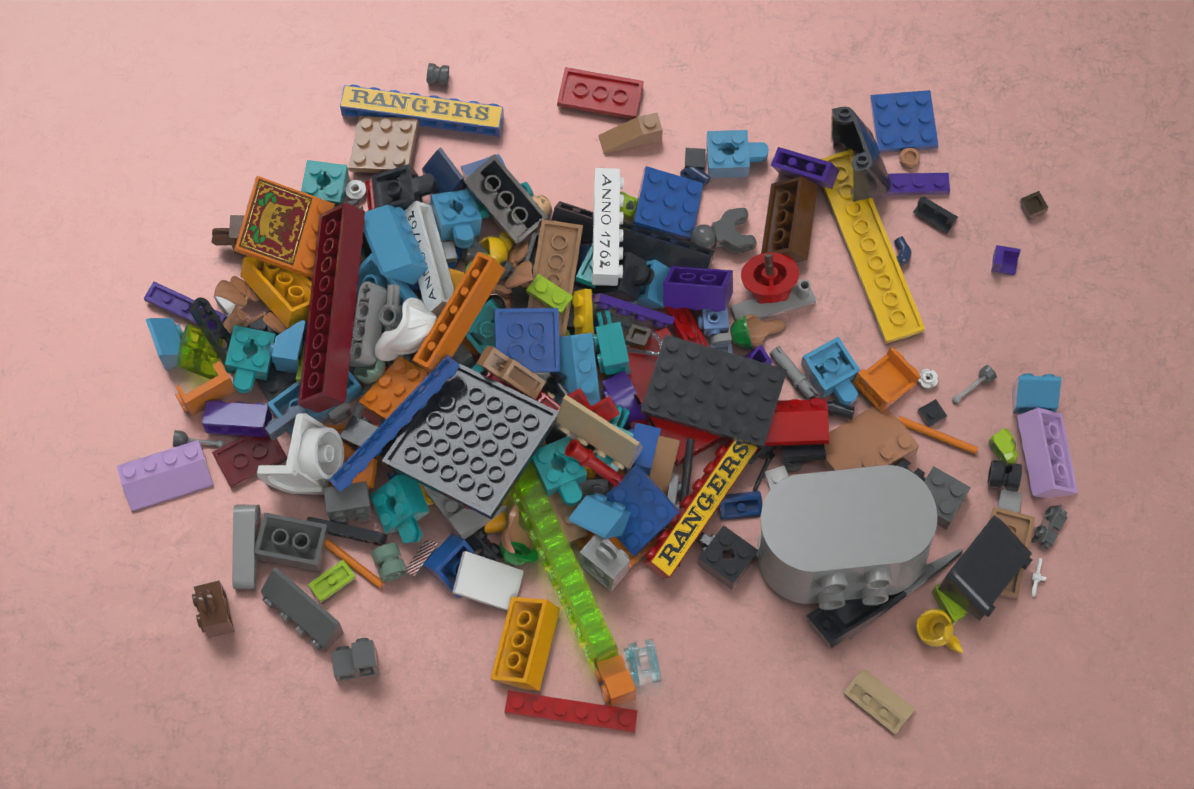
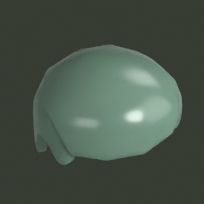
[354,358,386,384]

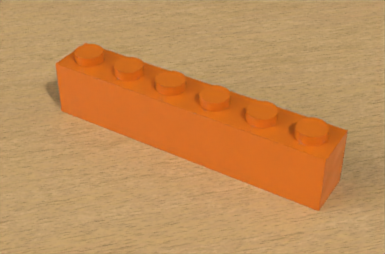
[413,251,505,373]

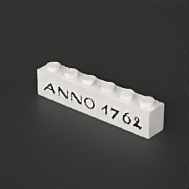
[592,168,624,286]
[405,201,454,318]

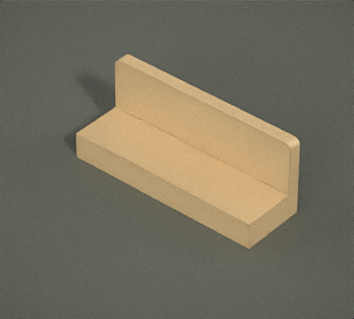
[844,669,915,734]

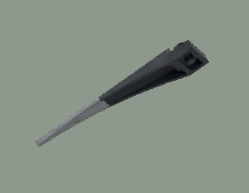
[806,549,963,648]

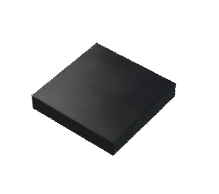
[781,444,826,462]

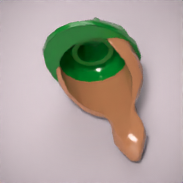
[730,314,786,350]
[499,504,539,566]

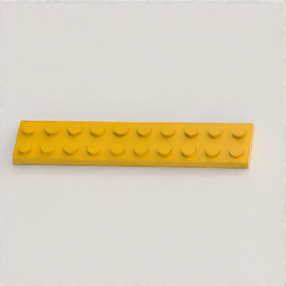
[821,149,925,344]

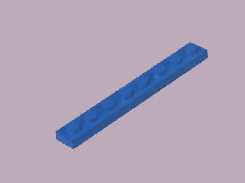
[329,355,460,492]

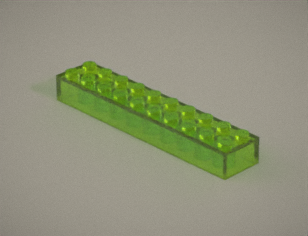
[510,462,618,668]

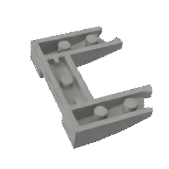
[419,483,506,540]

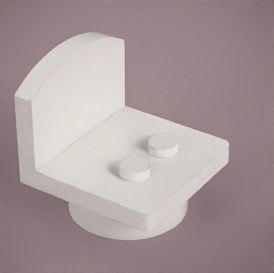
[257,413,344,494]

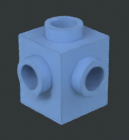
[698,307,729,337]

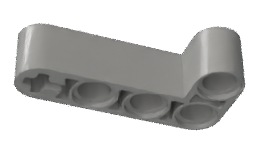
[349,281,387,367]
[232,504,261,589]

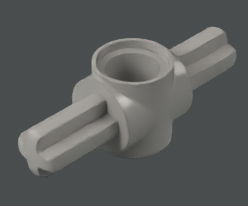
[379,284,403,331]

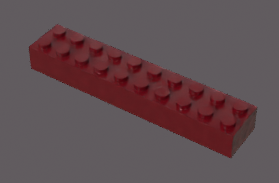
[298,202,365,413]

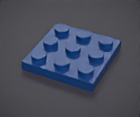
[870,90,938,153]
[633,166,703,241]
[494,308,560,373]
[605,465,680,556]

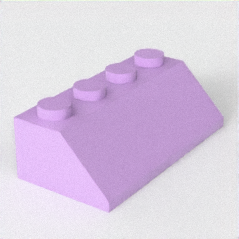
[1017,408,1078,498]
[116,440,214,512]

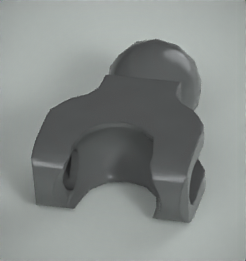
[691,208,757,254]

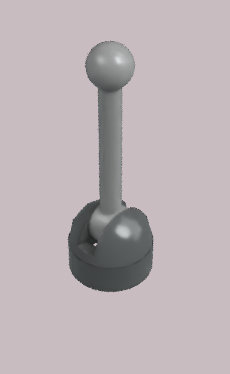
[952,364,997,404]
[173,430,225,448]

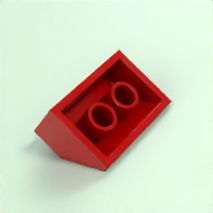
[765,398,829,446]

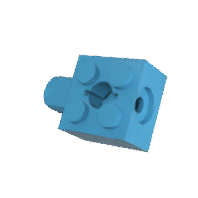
[706,130,769,178]
[430,189,482,248]
[801,336,861,406]

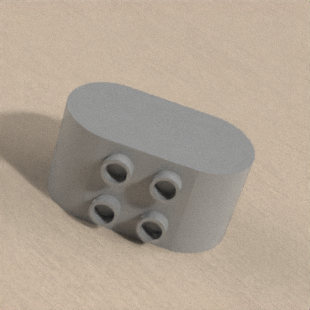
[757,465,937,610]

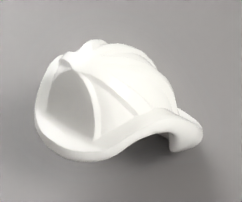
[375,298,438,361]

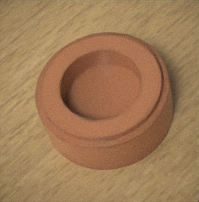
[899,147,920,169]

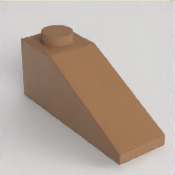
[598,112,663,154]

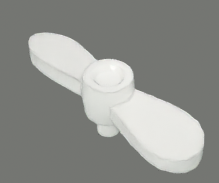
[1032,558,1046,597]

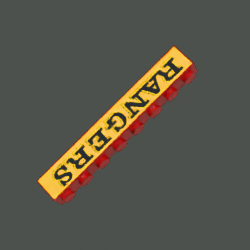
[642,439,758,579]

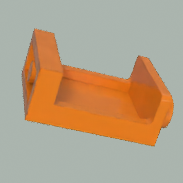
[853,347,921,412]
[175,361,236,417]

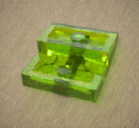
[177,324,223,379]

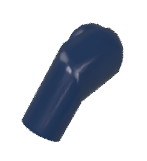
[680,167,711,185]
[894,236,912,266]

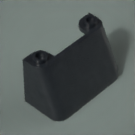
[831,106,891,202]
[938,515,1033,621]

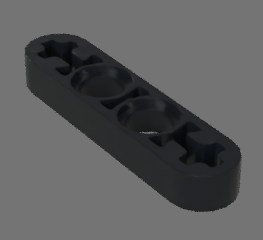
[189,297,231,366]
[306,517,388,546]

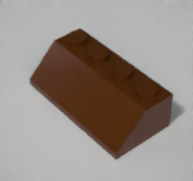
[761,176,818,263]

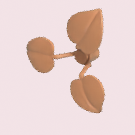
[497,239,534,289]
[214,276,287,334]

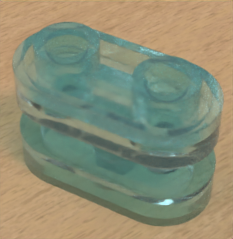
[624,639,661,686]

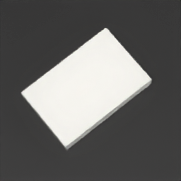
[453,551,524,612]

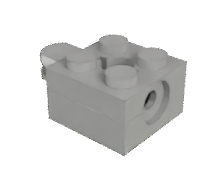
[578,534,630,592]

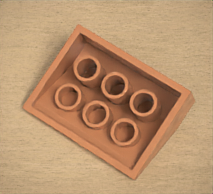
[822,406,919,471]

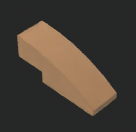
[476,346,546,400]
[649,435,680,496]

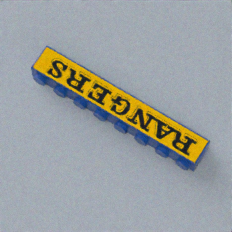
[340,84,504,137]

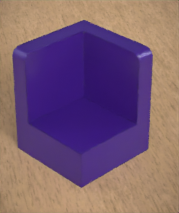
[991,245,1021,275]

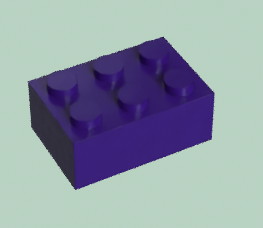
[663,266,733,312]

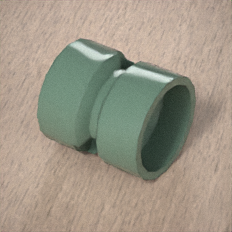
[371,543,408,582]

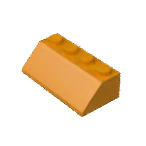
[240,256,312,329]
[490,597,560,691]

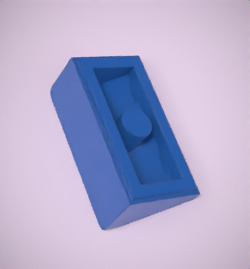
[719,491,762,520]

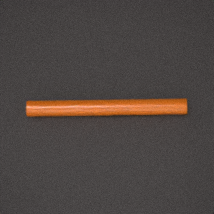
[898,416,978,455]
[325,537,385,589]

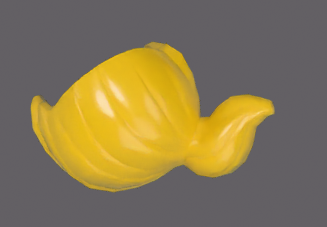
[479,232,512,264]
[915,609,964,654]

